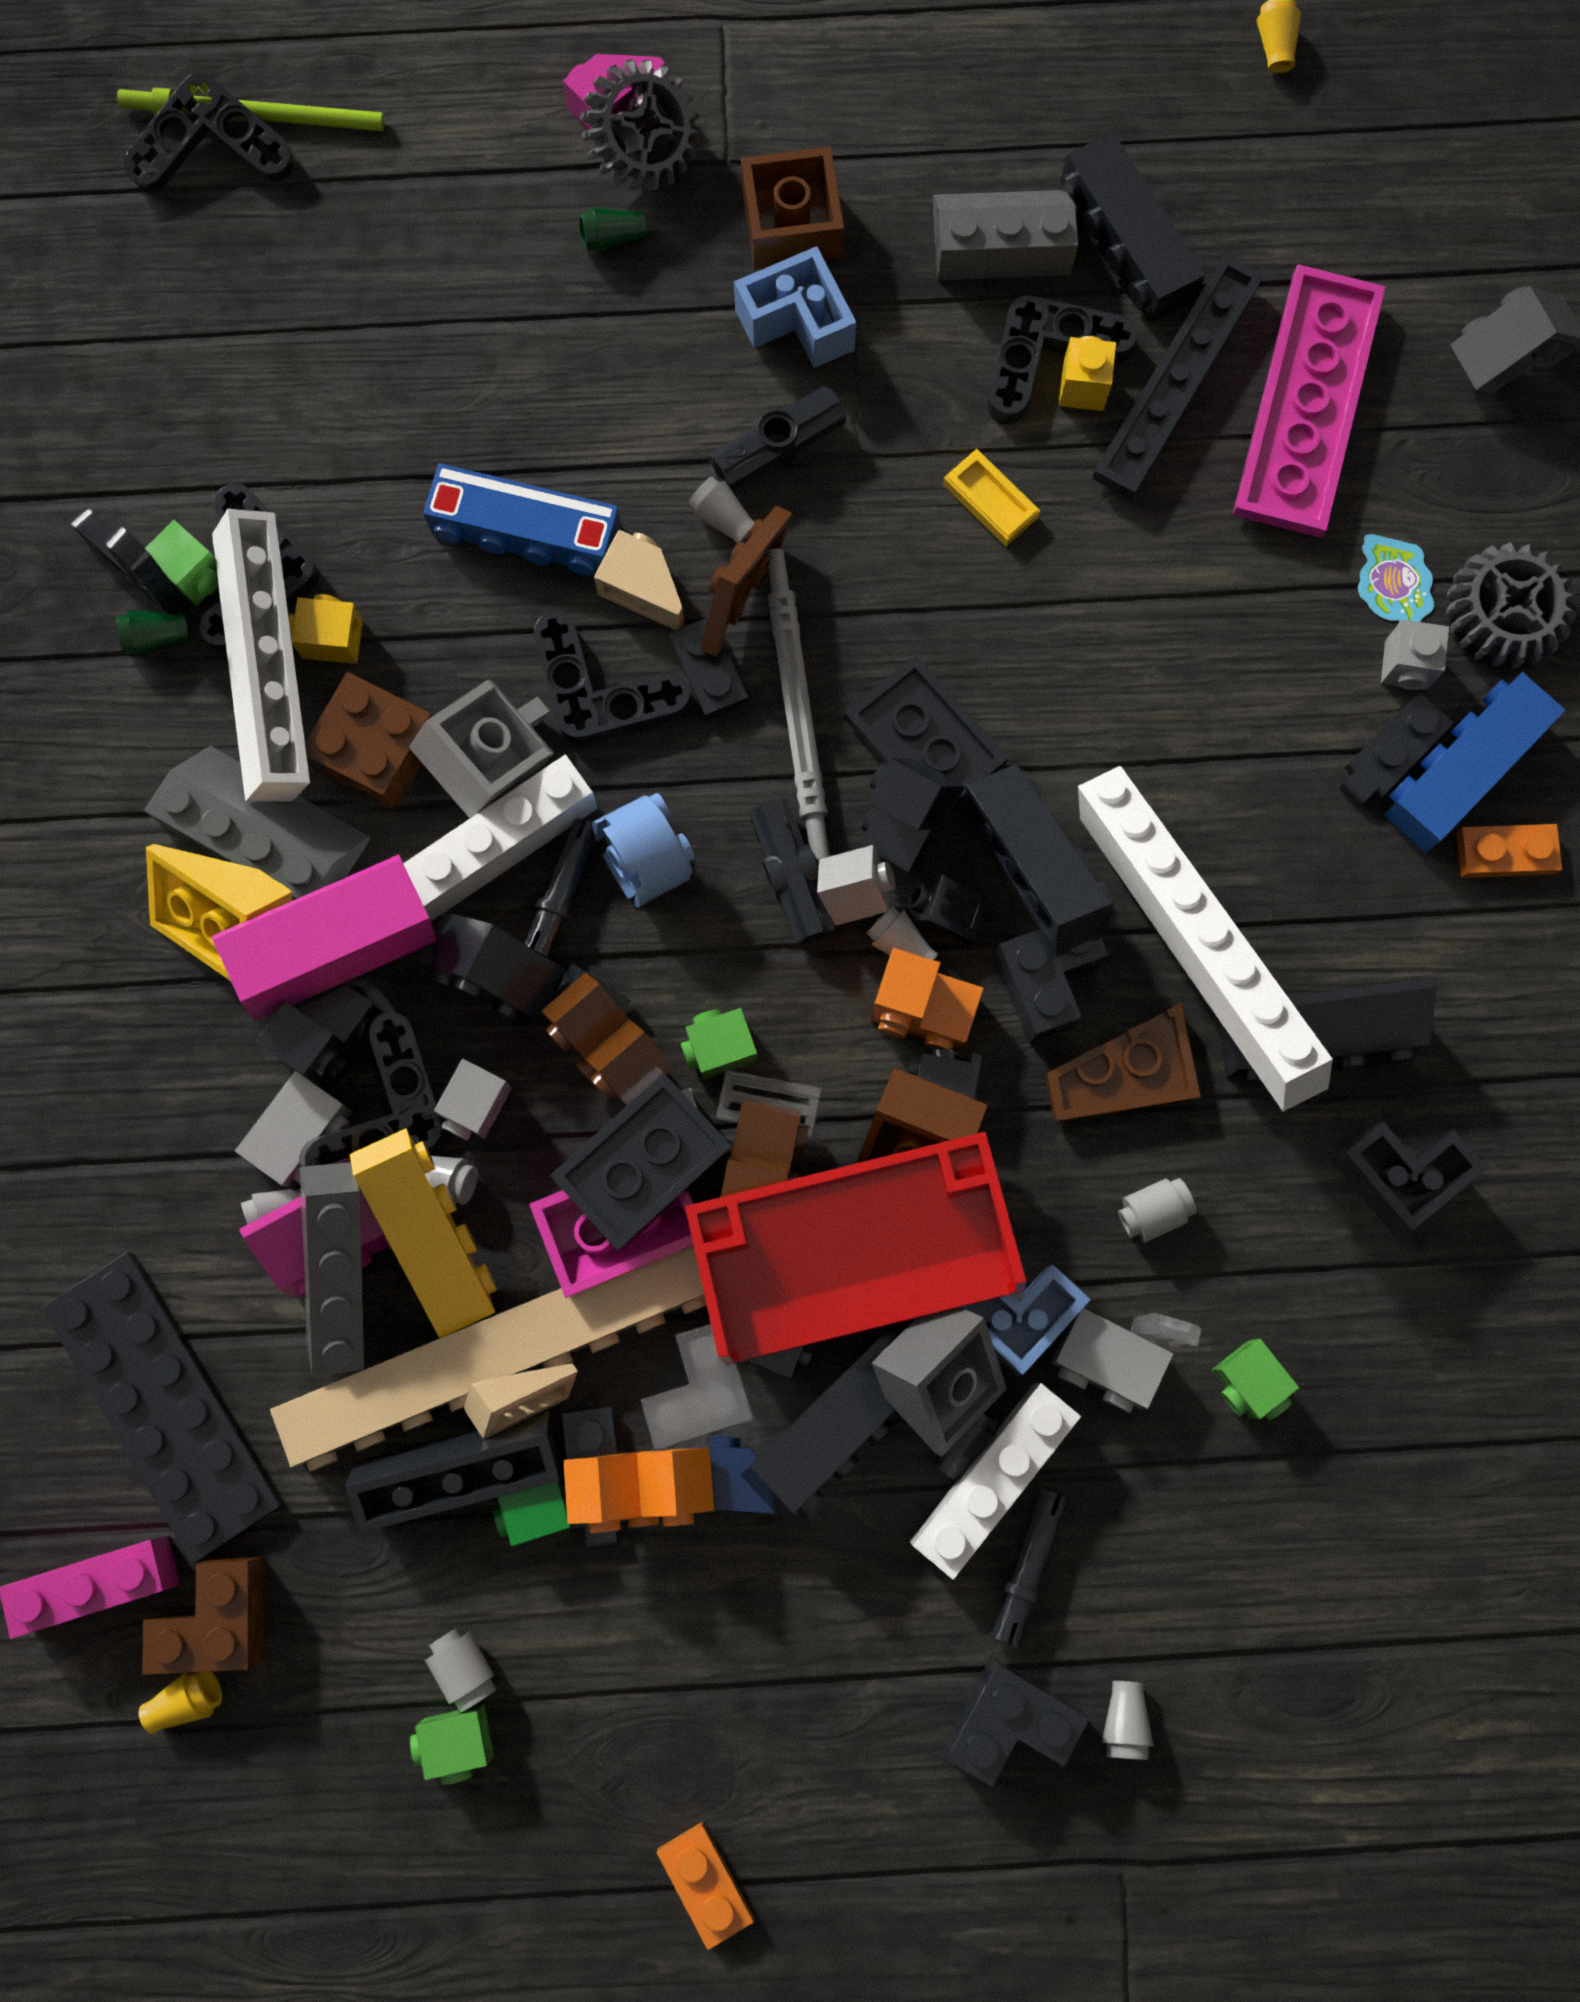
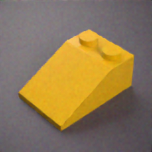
[146,844,293,981]

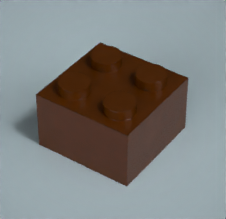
[741,147,844,270]
[305,672,432,811]
[856,1068,987,1163]

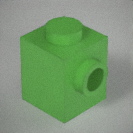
[145,520,219,606]
[680,1008,758,1080]
[1211,1339,1299,1421]
[410,1704,494,1785]

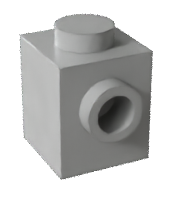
[1381,620,1449,690]
[817,845,895,925]
[434,1059,512,1141]

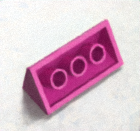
[212,855,437,1022]

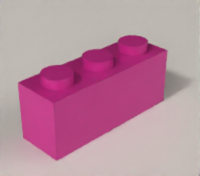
[0,1535,181,1639]

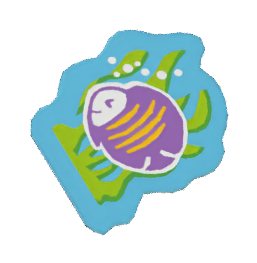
[1358,534,1434,622]

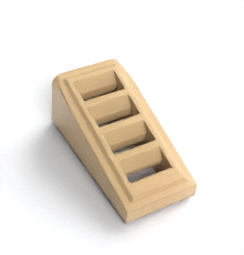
[464,1363,578,1439]

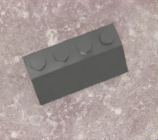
[144,745,371,900]

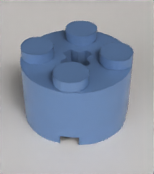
[592,793,695,907]

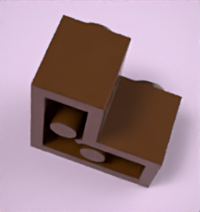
[541,972,674,1106]
[721,1100,809,1197]
[142,1556,264,1675]

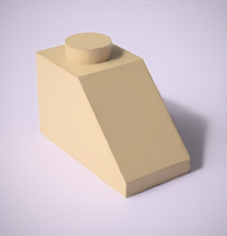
[594,530,685,630]

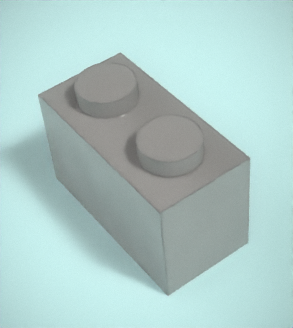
[235,1071,353,1189]
[1050,1308,1173,1413]

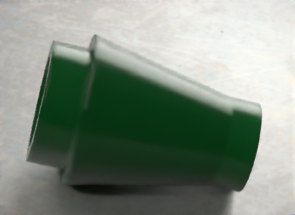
[578,207,647,254]
[116,610,190,657]

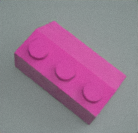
[239,1185,393,1298]
[529,1190,694,1299]

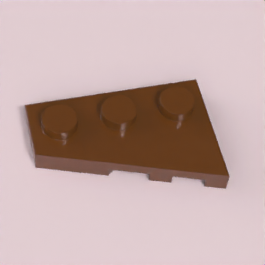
[699,506,792,657]
[1045,1003,1201,1123]

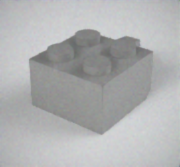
[409,680,554,818]

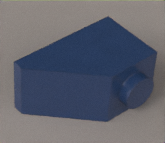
[699,1435,798,1515]

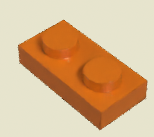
[1456,824,1562,878]
[657,1822,754,1950]

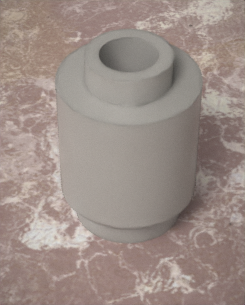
[1118,1178,1197,1243]
[425,1628,496,1713]

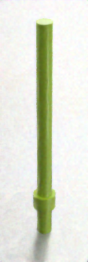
[117,87,385,132]

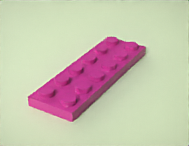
[1232,265,1386,538]

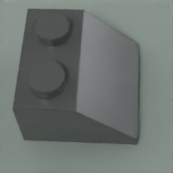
[872,1307,1007,1457]

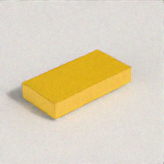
[943,449,1040,547]

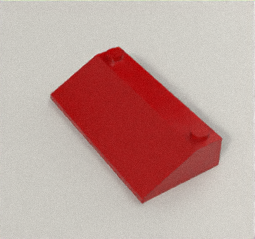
[685,1132,1026,1366]

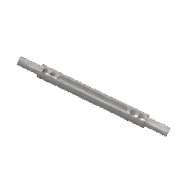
[766,548,830,864]

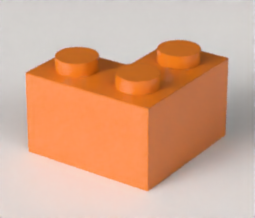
[871,947,983,1051]
[564,1447,714,1533]

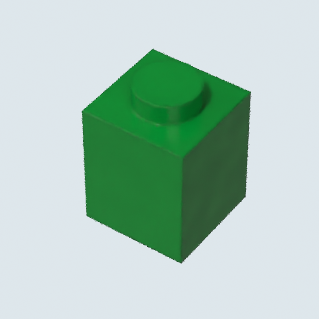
[493,1475,574,1546]

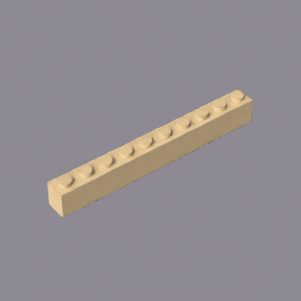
[270,1246,707,1472]

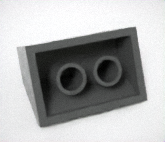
[933,190,1078,280]

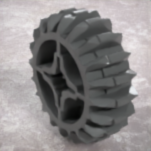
[580,59,701,191]
[1445,542,1578,670]

